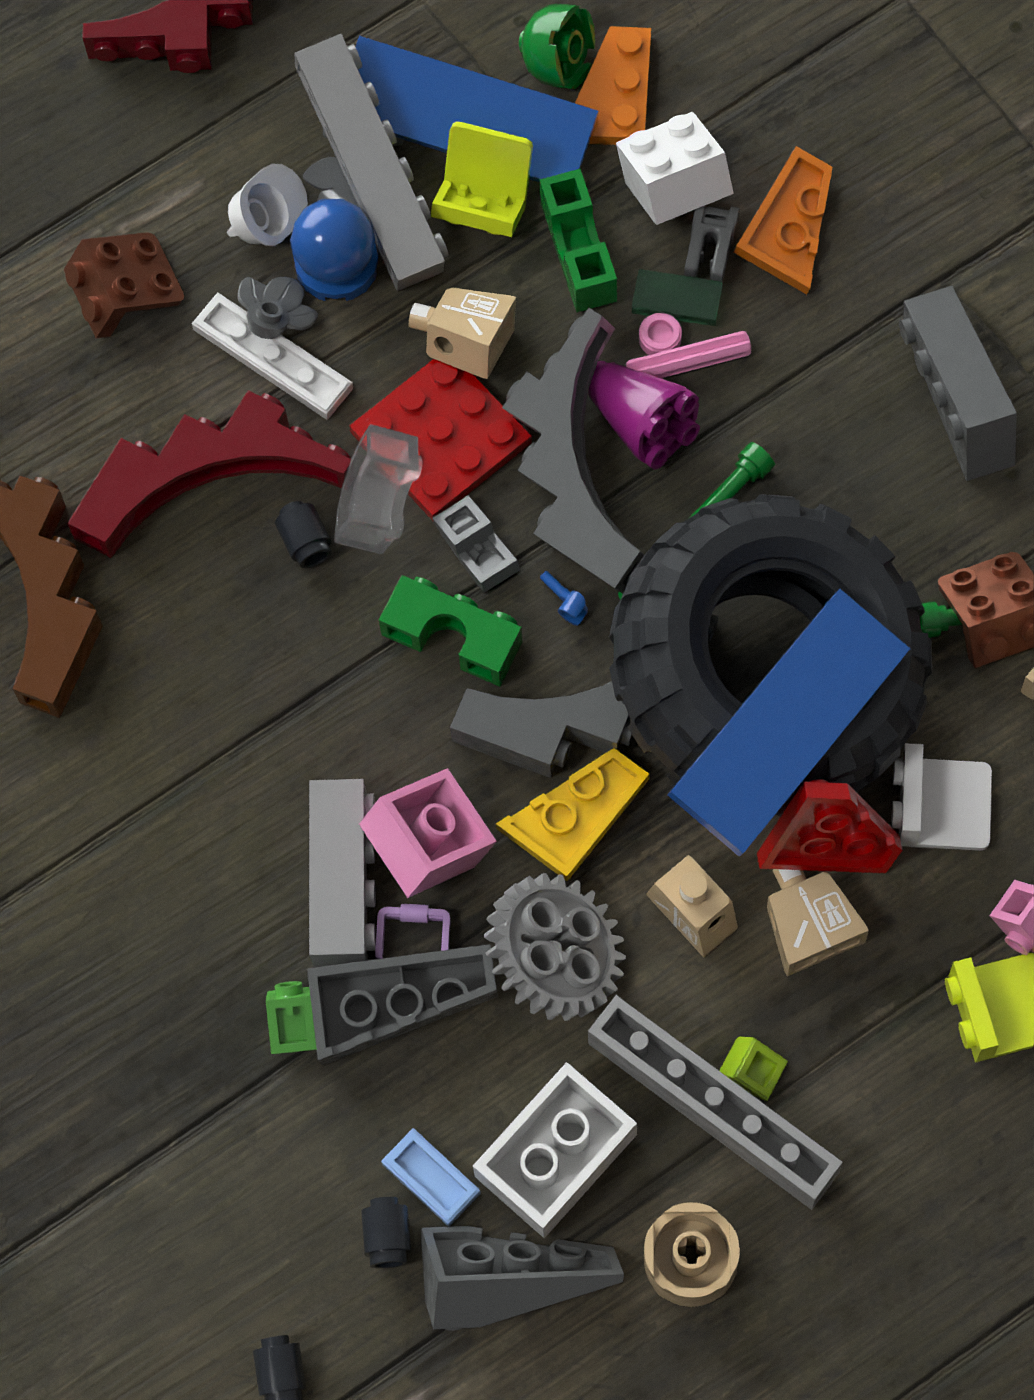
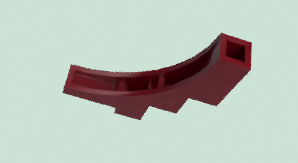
[82,0,253,73]
[68,390,356,558]

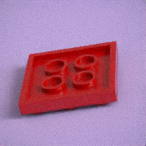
[349,359,532,521]

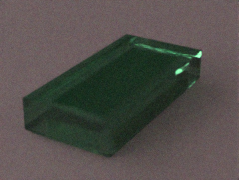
[632,269,723,326]

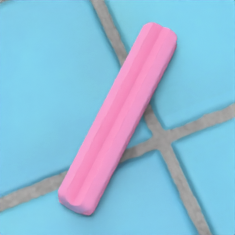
[626,331,751,378]

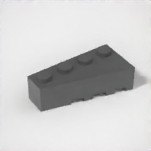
[899,286,1017,481]
[307,944,498,1066]

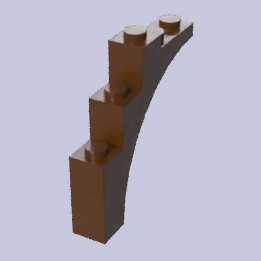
[0,476,103,718]

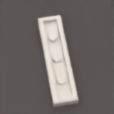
[192,292,353,420]

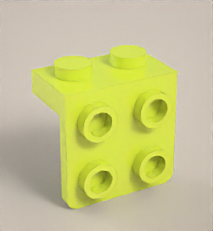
[431,122,533,237]
[945,953,1034,1063]

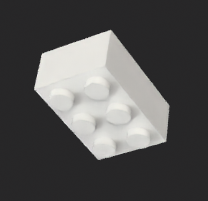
[473,1062,637,1238]

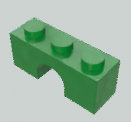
[540,169,617,313]
[379,575,523,687]

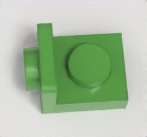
[266,981,317,1054]

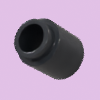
[275,501,332,569]
[361,1197,411,1268]
[253,1335,306,1400]

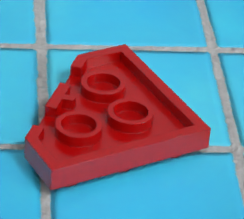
[757,779,903,873]

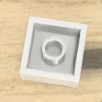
[616,112,734,225]

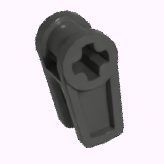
[684,205,740,285]

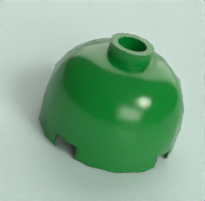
[519,4,595,89]

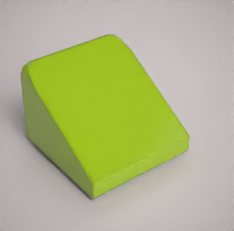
[719,1037,788,1101]

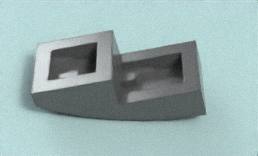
[432,495,520,593]

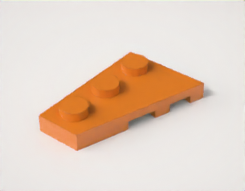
[575,26,651,145]
[733,146,833,295]

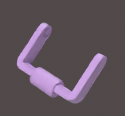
[375,904,451,959]

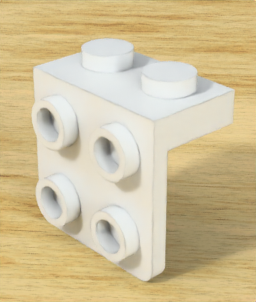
[891,743,992,851]

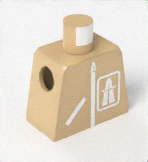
[408,288,516,379]
[647,855,738,958]
[767,869,869,976]

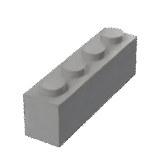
[309,779,376,967]

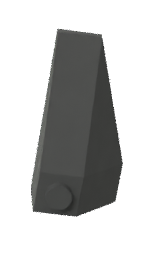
[421,1226,624,1331]

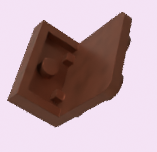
[64,232,184,338]
[938,552,1034,668]

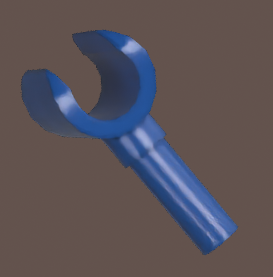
[540,571,588,626]

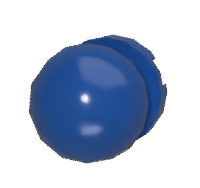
[290,199,379,301]

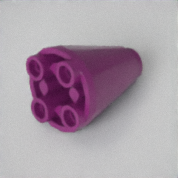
[588,361,700,470]

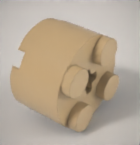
[644,1202,740,1307]

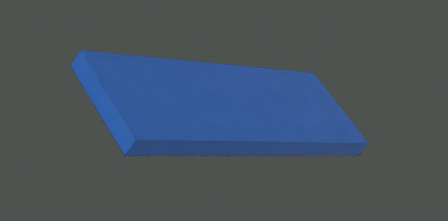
[355,36,598,183]
[667,589,910,856]

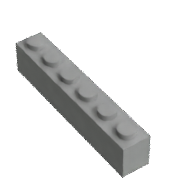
[295,34,448,291]
[588,995,843,1210]

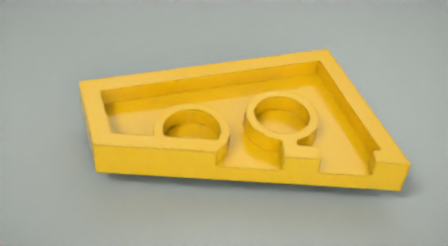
[496,748,649,881]

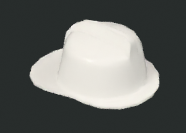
[227,164,308,246]

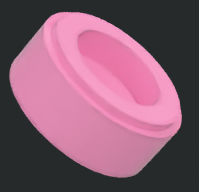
[639,313,682,355]

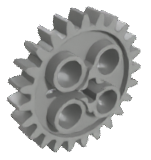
[484,873,626,1021]

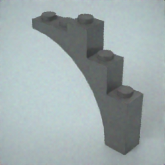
[502,308,645,594]
[450,610,719,778]

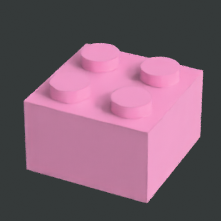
[359,768,497,898]

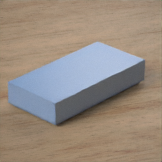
[381,1128,481,1227]

